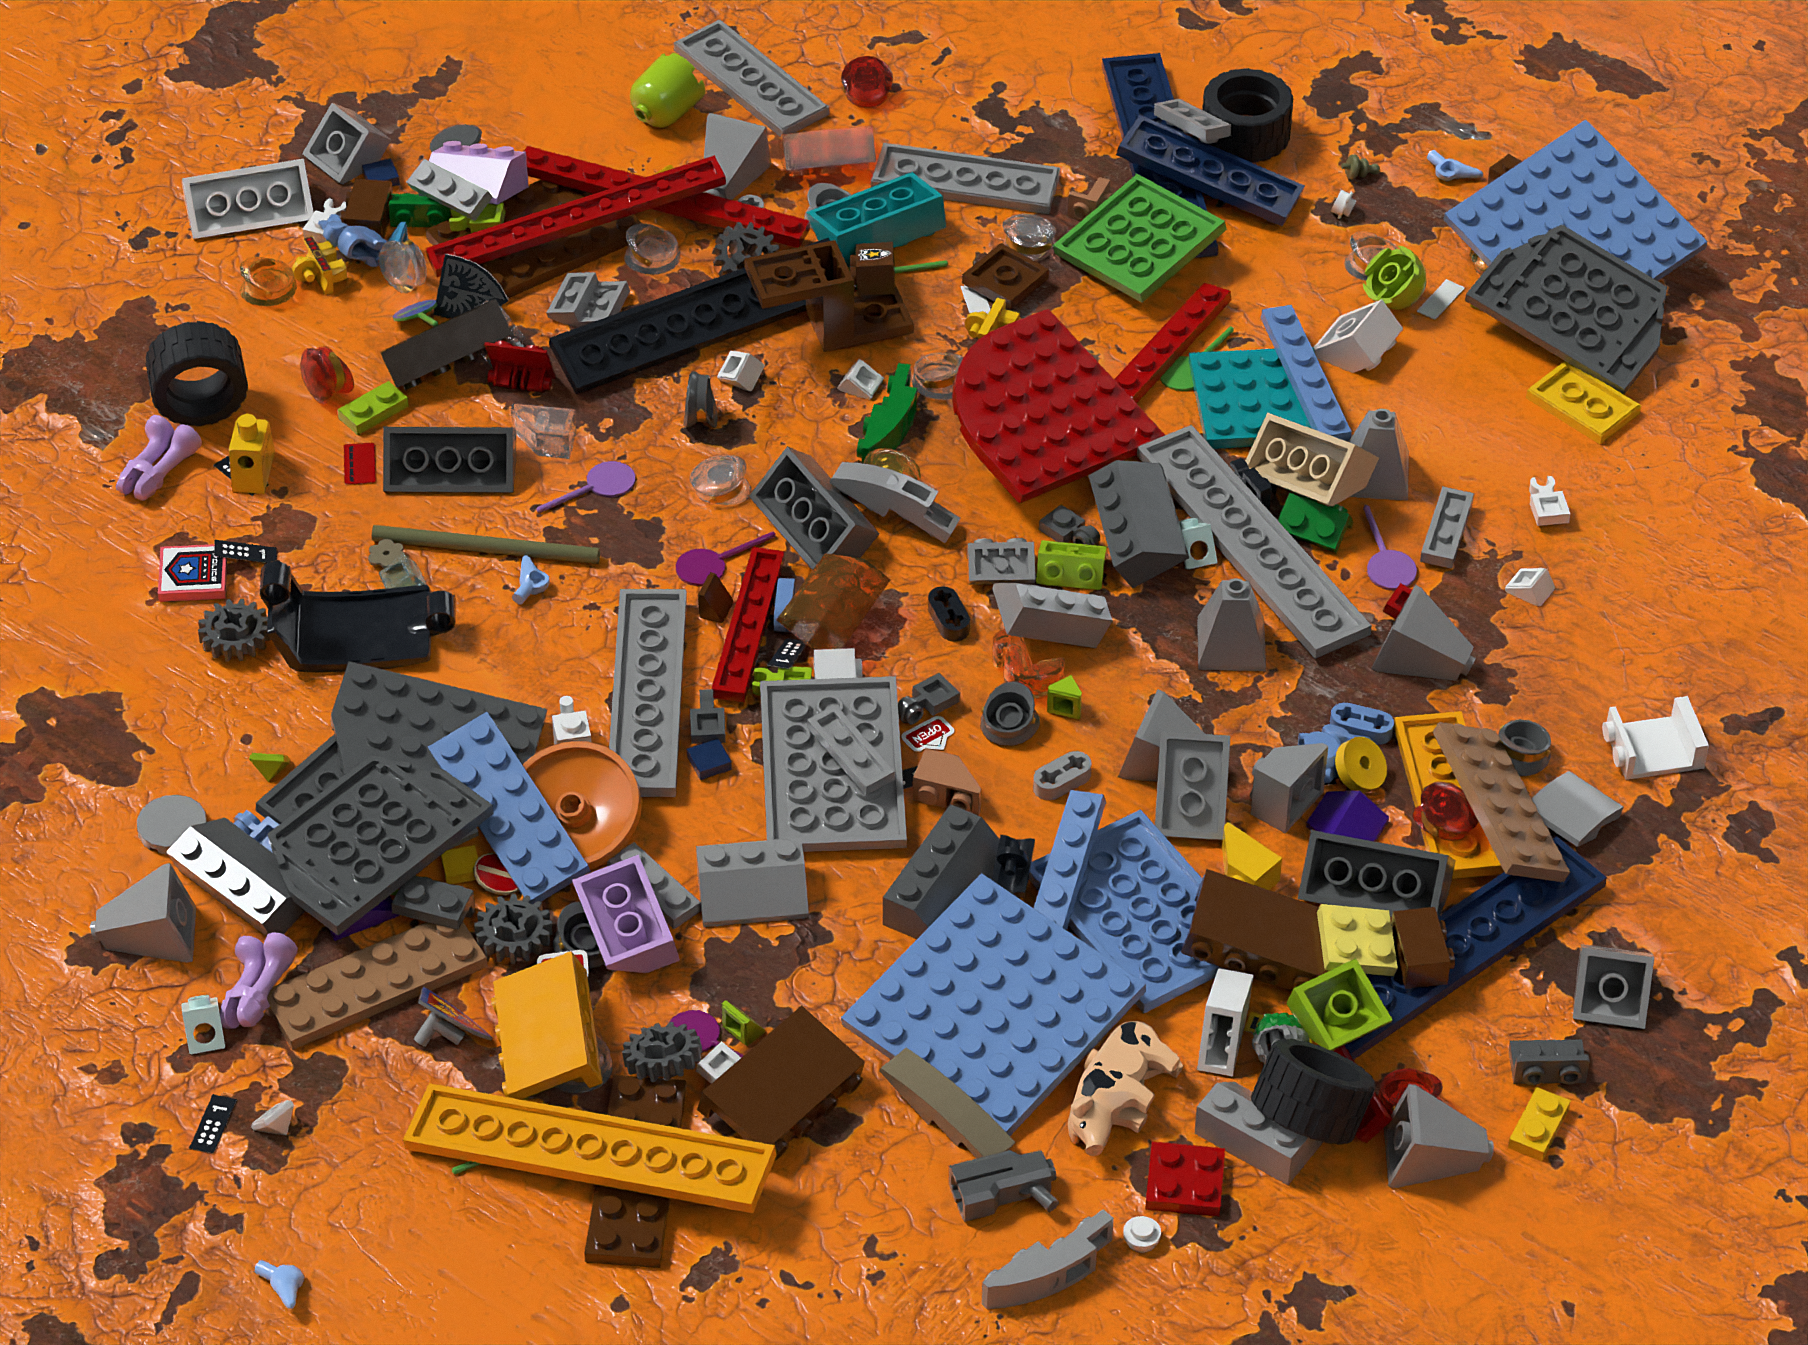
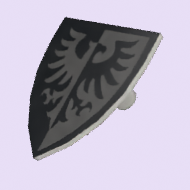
[433,254,509,318]

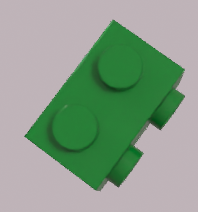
[1278,493,1353,553]

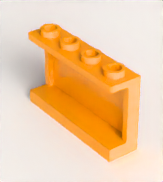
[491,951,603,1101]

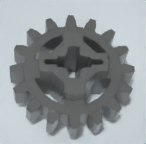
[712,222,779,276]
[198,599,271,662]
[474,894,553,964]
[622,1022,702,1082]

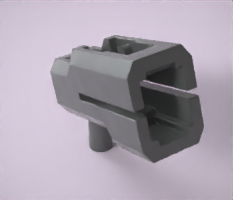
[949,1150,1059,1222]

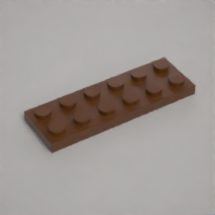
[584,1075,687,1268]

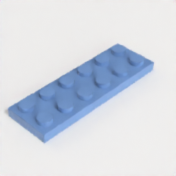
[428,712,591,904]

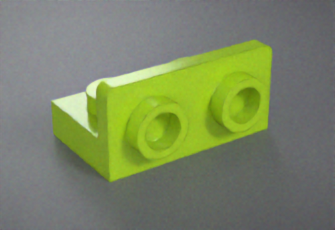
[1036,540,1107,590]

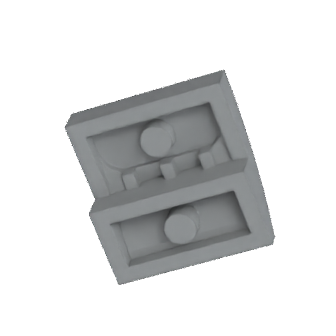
[546,272,630,327]
[1531,771,1624,847]

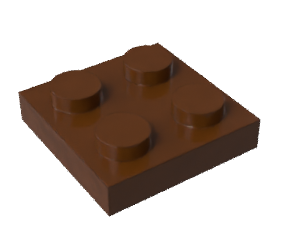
[962,243,1049,310]

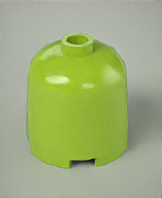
[630,53,706,128]

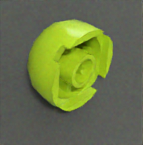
[1363,246,1427,309]

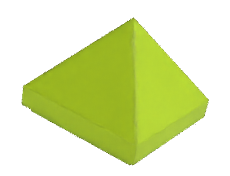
[249,753,290,782]

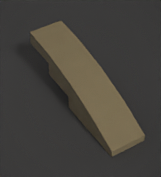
[879,1047,1015,1158]

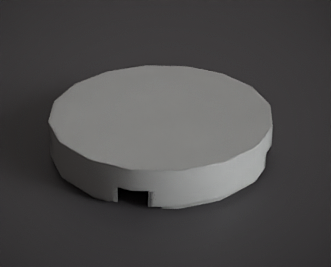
[137,795,207,855]

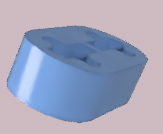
[774,578,796,632]
[1330,703,1394,744]

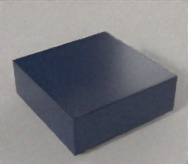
[362,158,400,187]
[687,739,732,780]

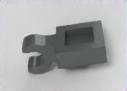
[690,689,726,744]

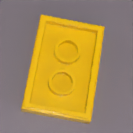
[1526,361,1641,444]

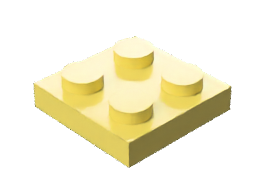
[1317,904,1398,976]

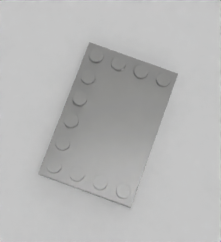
[760,676,907,852]

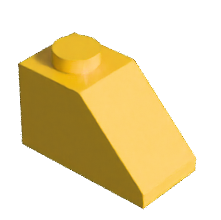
[1222,822,1282,890]

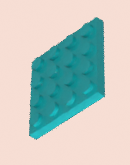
[1189,347,1315,449]

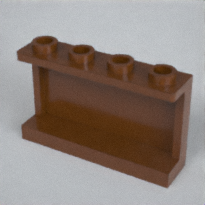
[1181,869,1328,991]
[697,1005,865,1161]

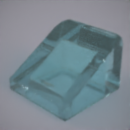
[379,554,427,588]

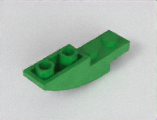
[857,363,917,465]

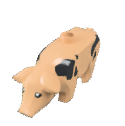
[1068,1021,1183,1156]

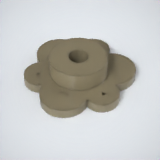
[368,539,405,568]

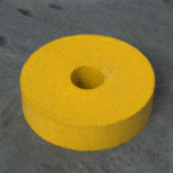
[1335,736,1387,793]

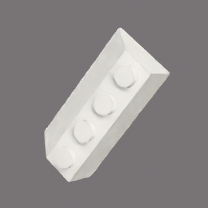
[181,159,314,239]

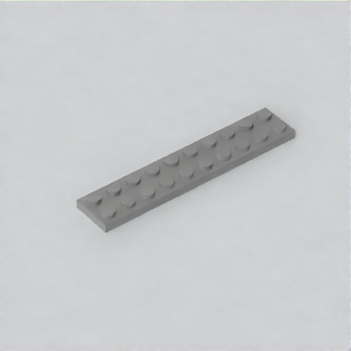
[1137,425,1372,659]

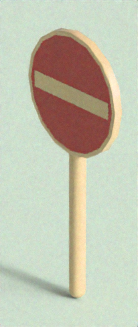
[473,853,519,895]

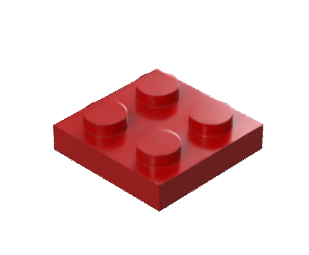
[1145,1141,1225,1217]

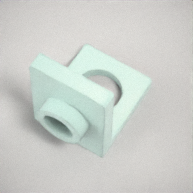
[1179,518,1217,569]
[181,995,225,1054]

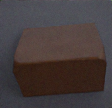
[698,572,733,623]

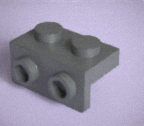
[391,875,475,930]

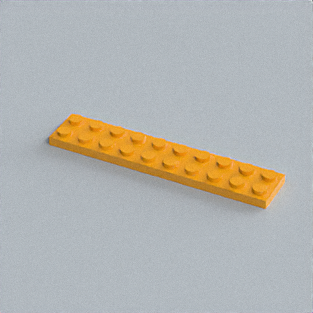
[403,1083,777,1213]

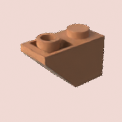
[913,748,981,816]

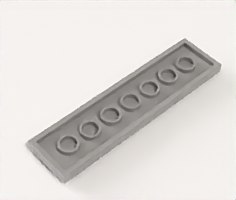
[609,589,687,797]

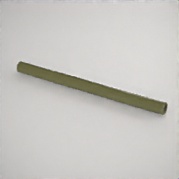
[372,525,600,564]

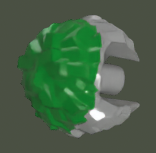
[1252,1013,1310,1064]

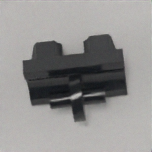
[992,834,1035,899]

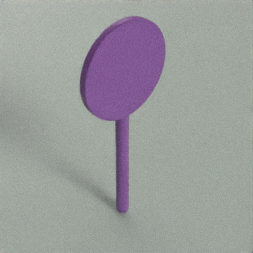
[536,461,635,513]
[1363,505,1417,590]

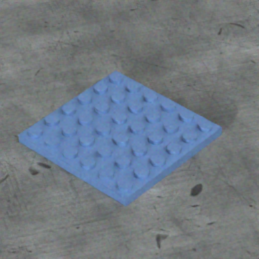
[1444,119,1708,281]
[841,873,1146,1136]

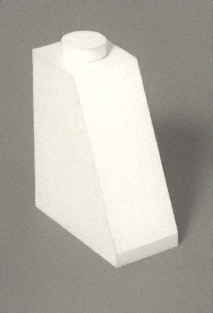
[1197,968,1254,1077]

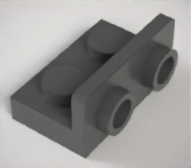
[1508,1039,1590,1085]

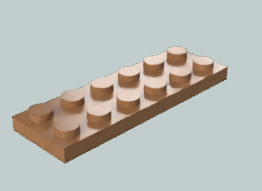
[1433,722,1570,882]
[267,922,488,1050]

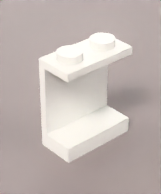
[1602,696,1709,780]

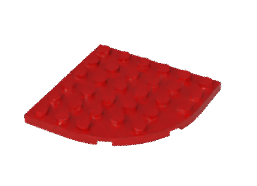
[952,309,1165,504]

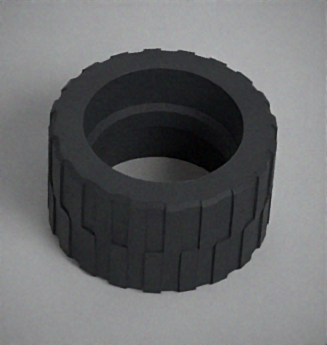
[1202,68,1294,163]
[146,321,248,427]
[1251,1039,1376,1145]

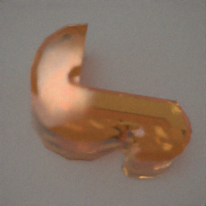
[992,629,1065,699]

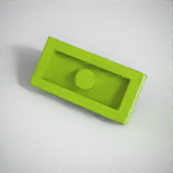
[337,381,409,435]

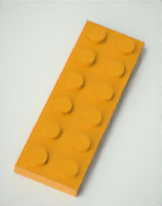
[1394,711,1504,879]

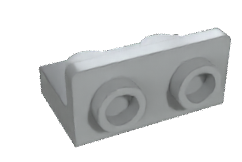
[967,538,1035,585]

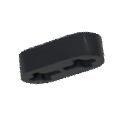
[928,586,970,642]

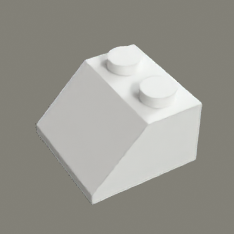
[1314,299,1403,373]

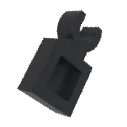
[1230,458,1272,510]

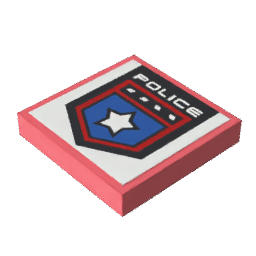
[158,544,227,602]

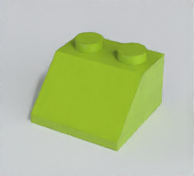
[1286,958,1392,1051]

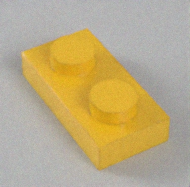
[1508,1087,1571,1161]

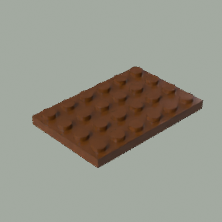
[426,180,647,298]

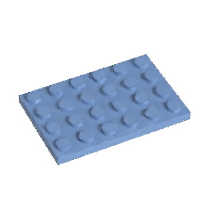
[1029,809,1228,1013]

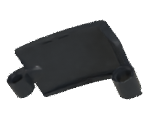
[259,560,456,672]

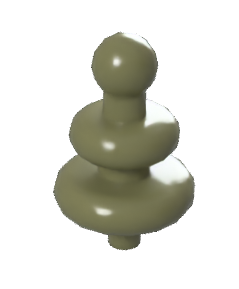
[1341,154,1380,180]

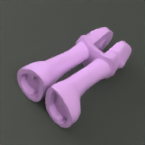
[116,415,202,501]
[220,932,298,1029]

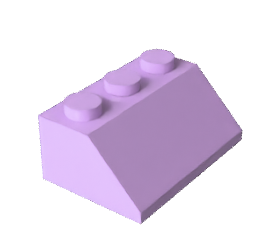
[419,141,529,204]
[572,854,680,973]

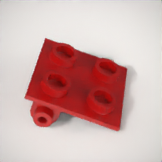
[484,341,556,393]

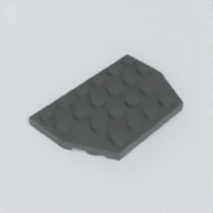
[1465,224,1667,394]
[330,661,547,775]
[268,755,494,935]

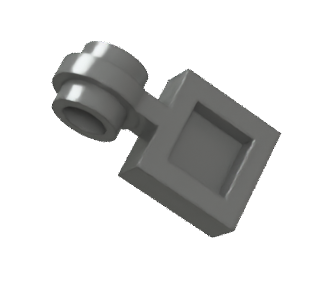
[1039,504,1100,546]
[898,673,960,725]

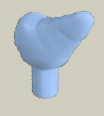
[1427,150,1484,181]
[512,555,550,604]
[254,1260,305,1309]

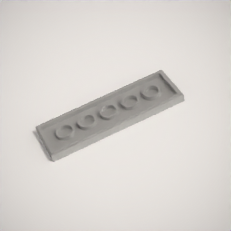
[674,19,829,139]
[871,143,1060,214]

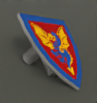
[414,987,492,1047]

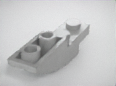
[829,462,961,543]
[982,1209,1114,1309]

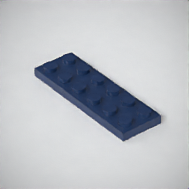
[1116,115,1305,227]

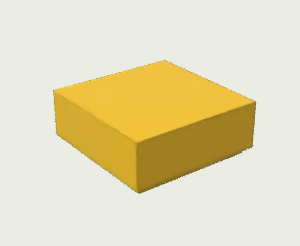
[441,845,478,884]

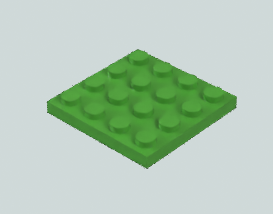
[1053,174,1227,303]

